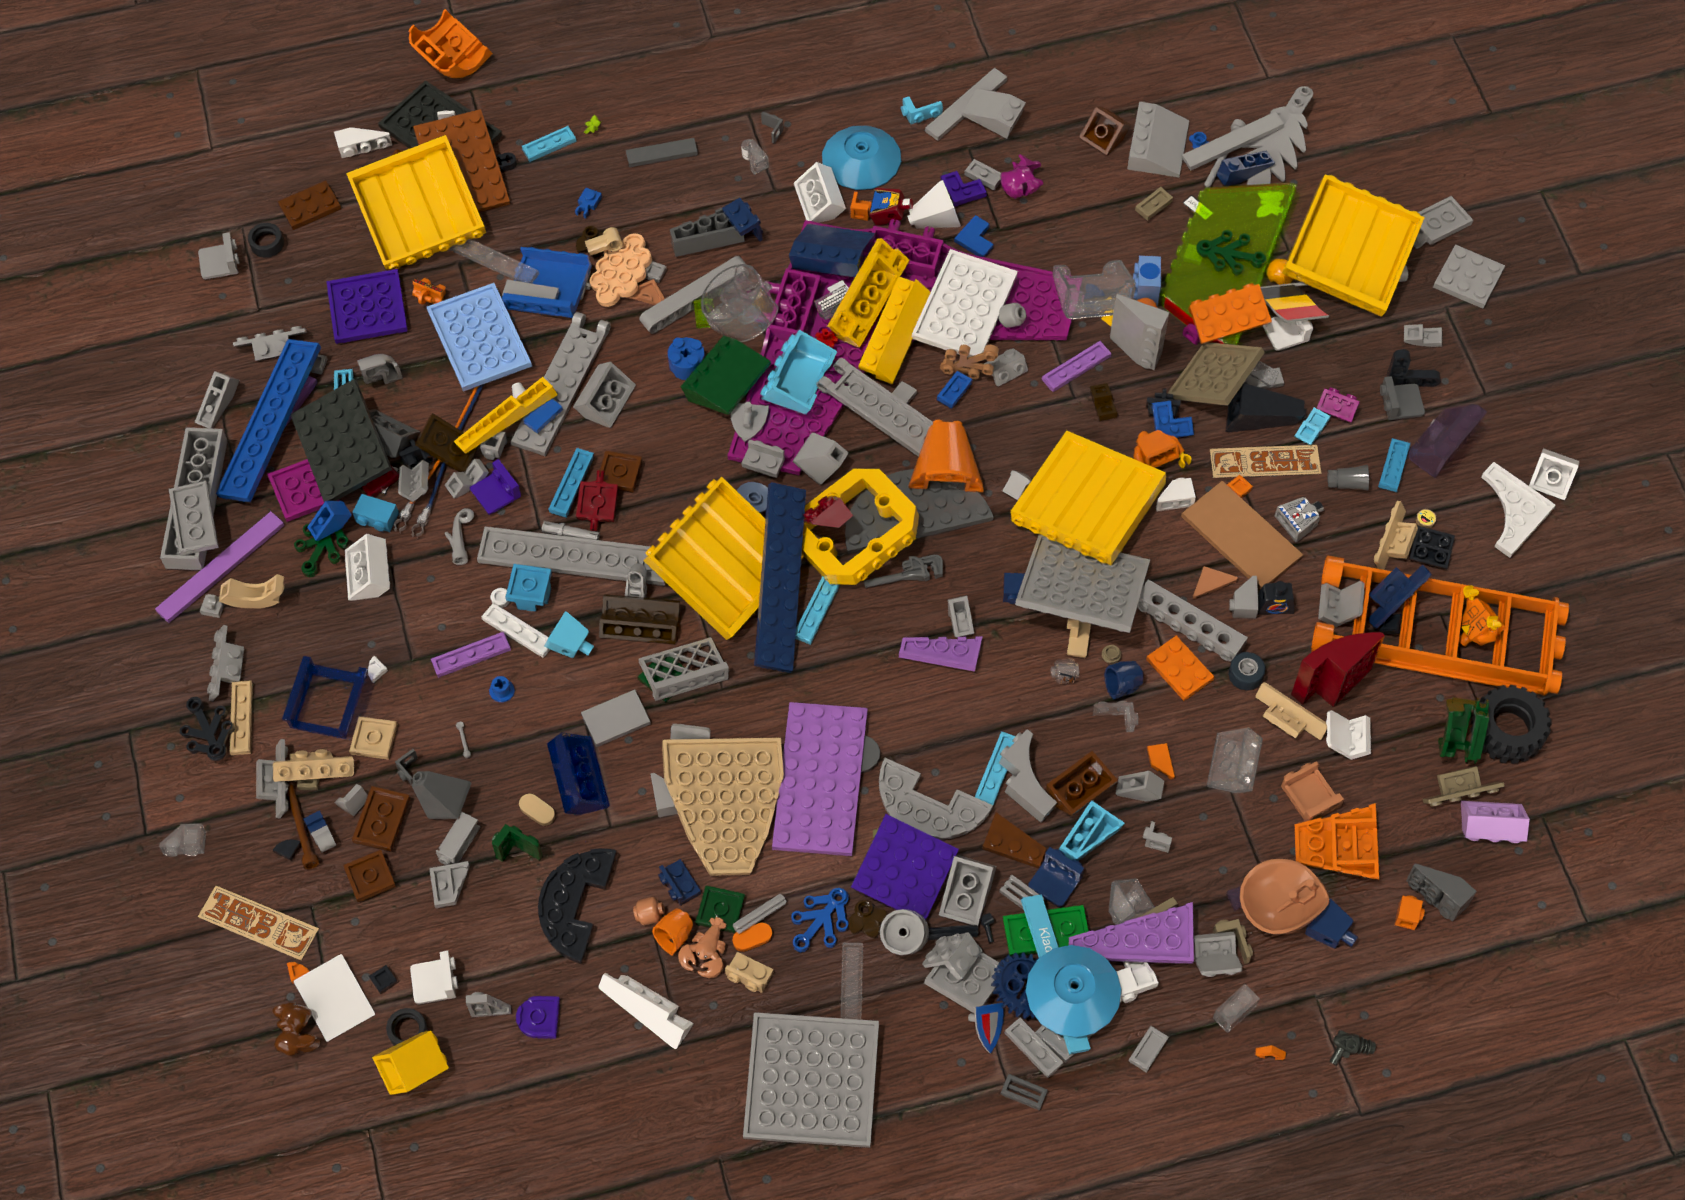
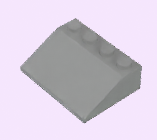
[1127,102,1189,177]
[1110,294,1169,370]

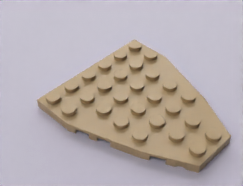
[662,738,784,876]

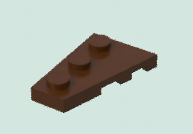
[982,812,1046,869]

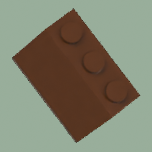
[1045,751,1118,816]

